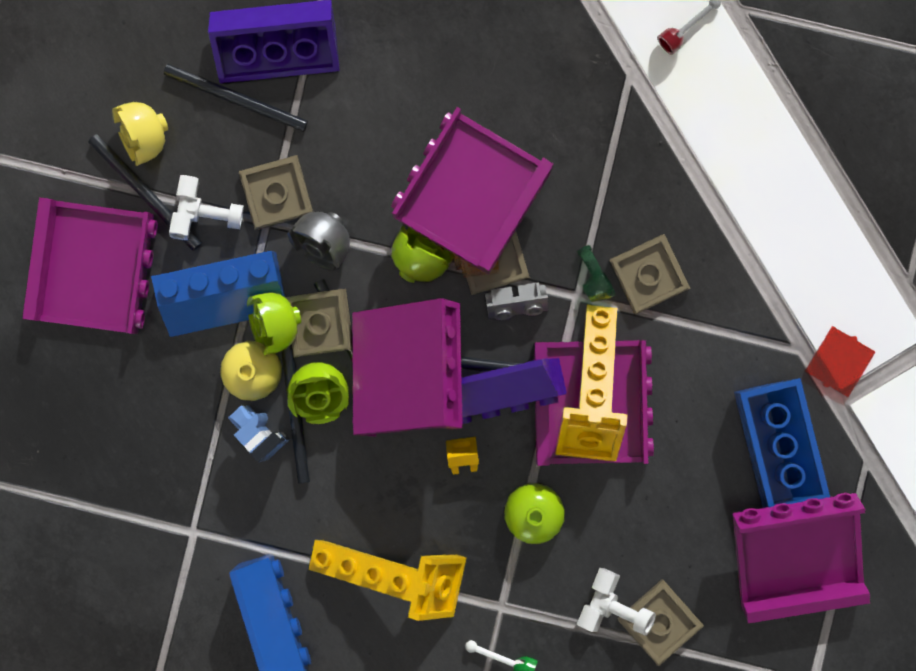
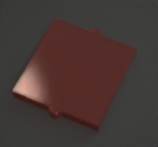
[804,326,876,397]

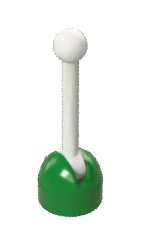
[465,640,538,671]

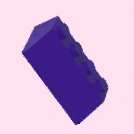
[208,0,340,83]
[461,358,567,424]

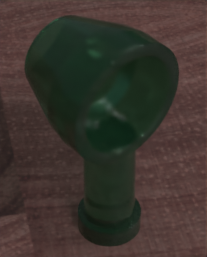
[577,245,616,302]

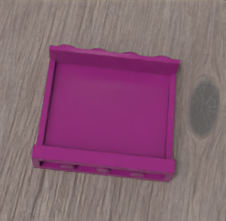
[391,107,554,275]
[22,197,158,334]
[352,298,462,437]
[534,340,654,466]
[732,493,870,623]

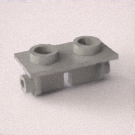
[485,282,548,320]

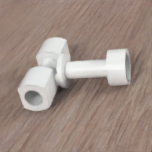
[169,175,244,240]
[577,568,656,636]

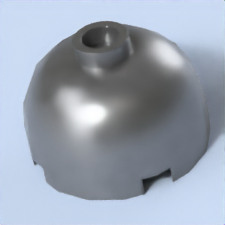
[287,212,350,270]

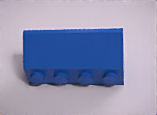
[151,251,286,337]
[734,378,830,508]
[229,553,311,671]

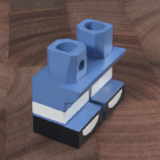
[228,405,290,462]

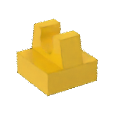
[446,437,479,475]

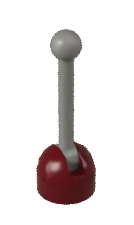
[657,0,721,55]

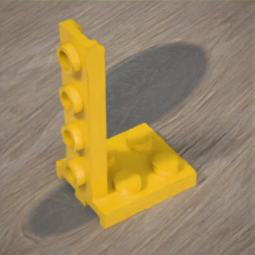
[555,305,627,461]
[308,540,466,621]

